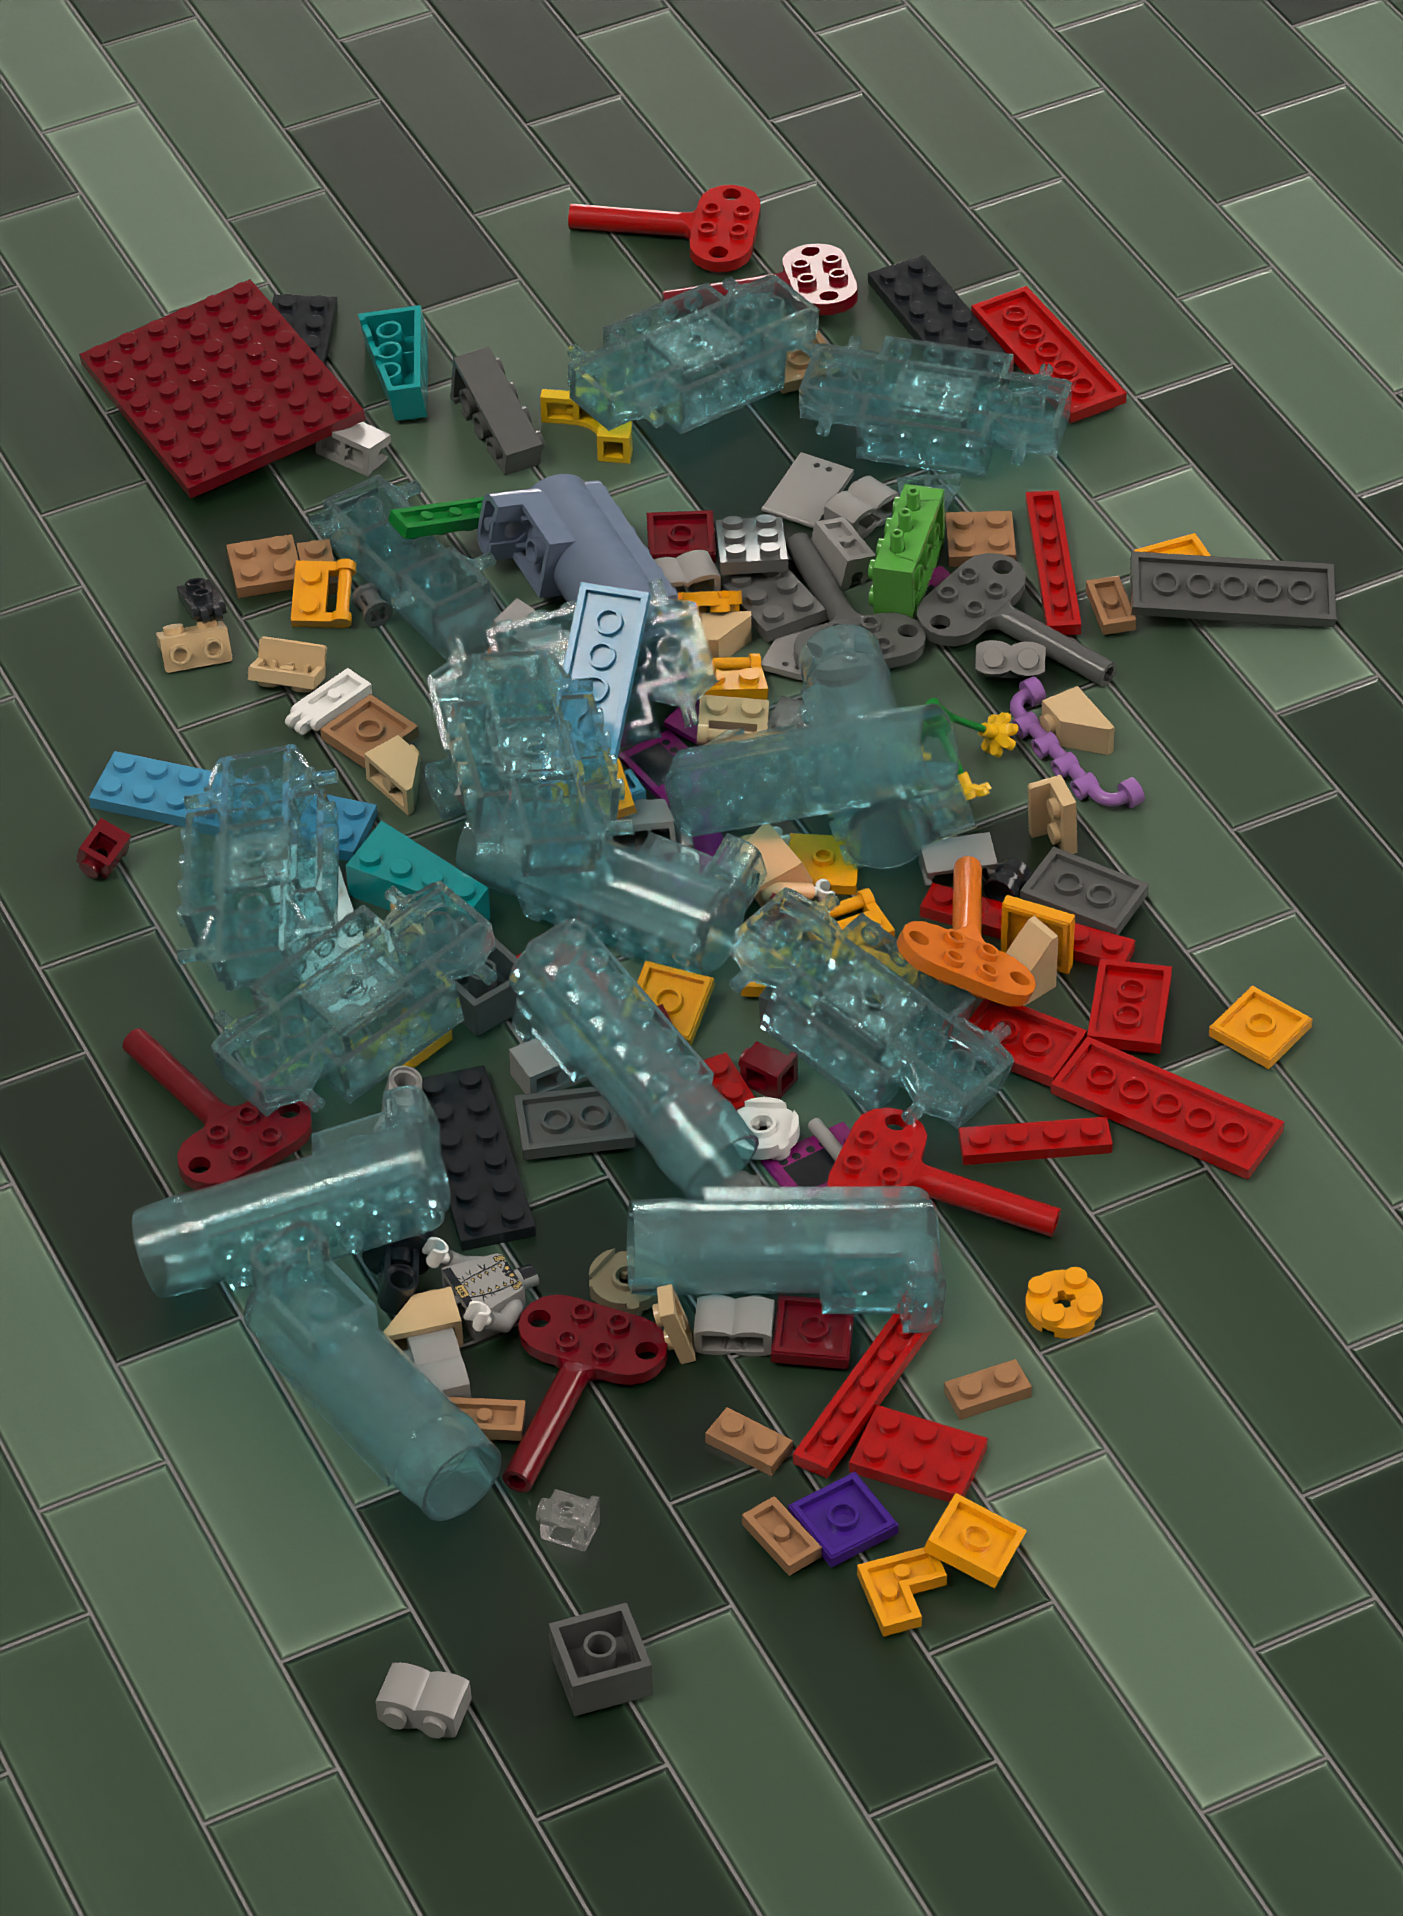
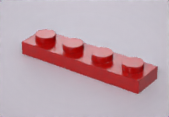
[958,1117,1113,1165]

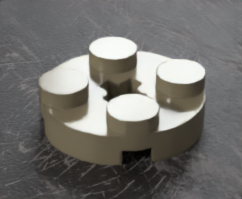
[589,1246,665,1316]

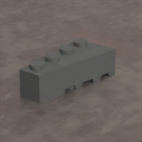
[450,347,545,475]

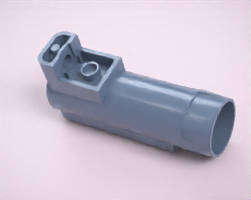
[477,474,698,700]

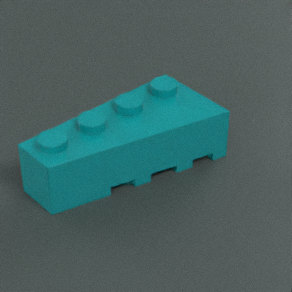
[358,305,428,421]
[346,820,490,929]

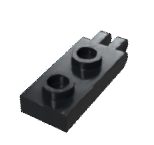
[177,578,227,624]

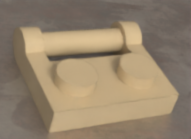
[696,694,769,750]

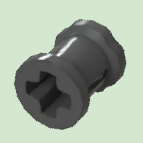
[352,583,393,627]

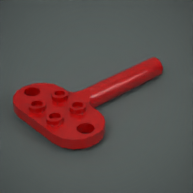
[568,185,761,272]
[826,1107,1061,1237]

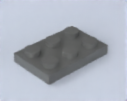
[715,514,788,575]
[721,569,827,642]
[1020,847,1149,935]
[514,1083,635,1160]

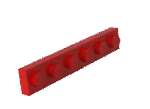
[1025,490,1082,635]
[920,883,1136,967]
[793,1296,940,1479]

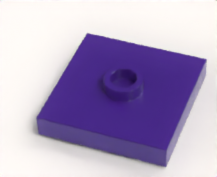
[788,1472,899,1568]

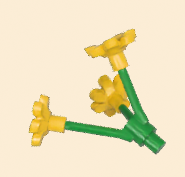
[891,698,1018,807]

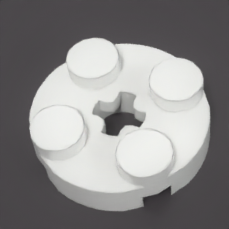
[724,1097,800,1160]

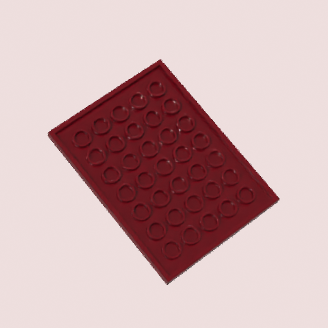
[79,279,366,499]

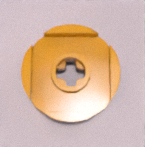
[677,590,742,613]
[1025,1267,1103,1339]

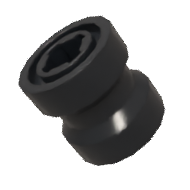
[983,857,1032,902]

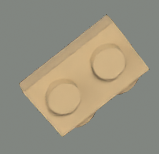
[156,617,232,673]
[248,636,327,692]

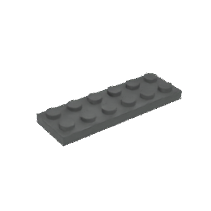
[1130,551,1337,627]

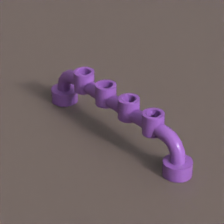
[1010,676,1145,808]

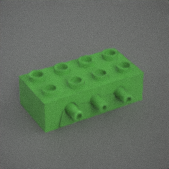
[868,484,945,620]

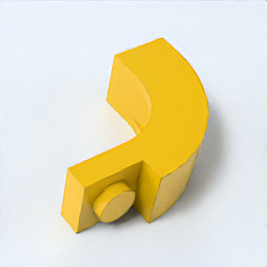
[540,383,633,464]

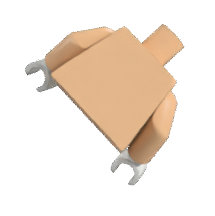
[721,821,835,908]

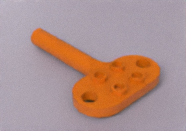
[896,856,1036,1006]

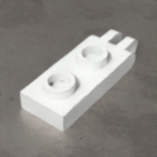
[285,668,372,735]

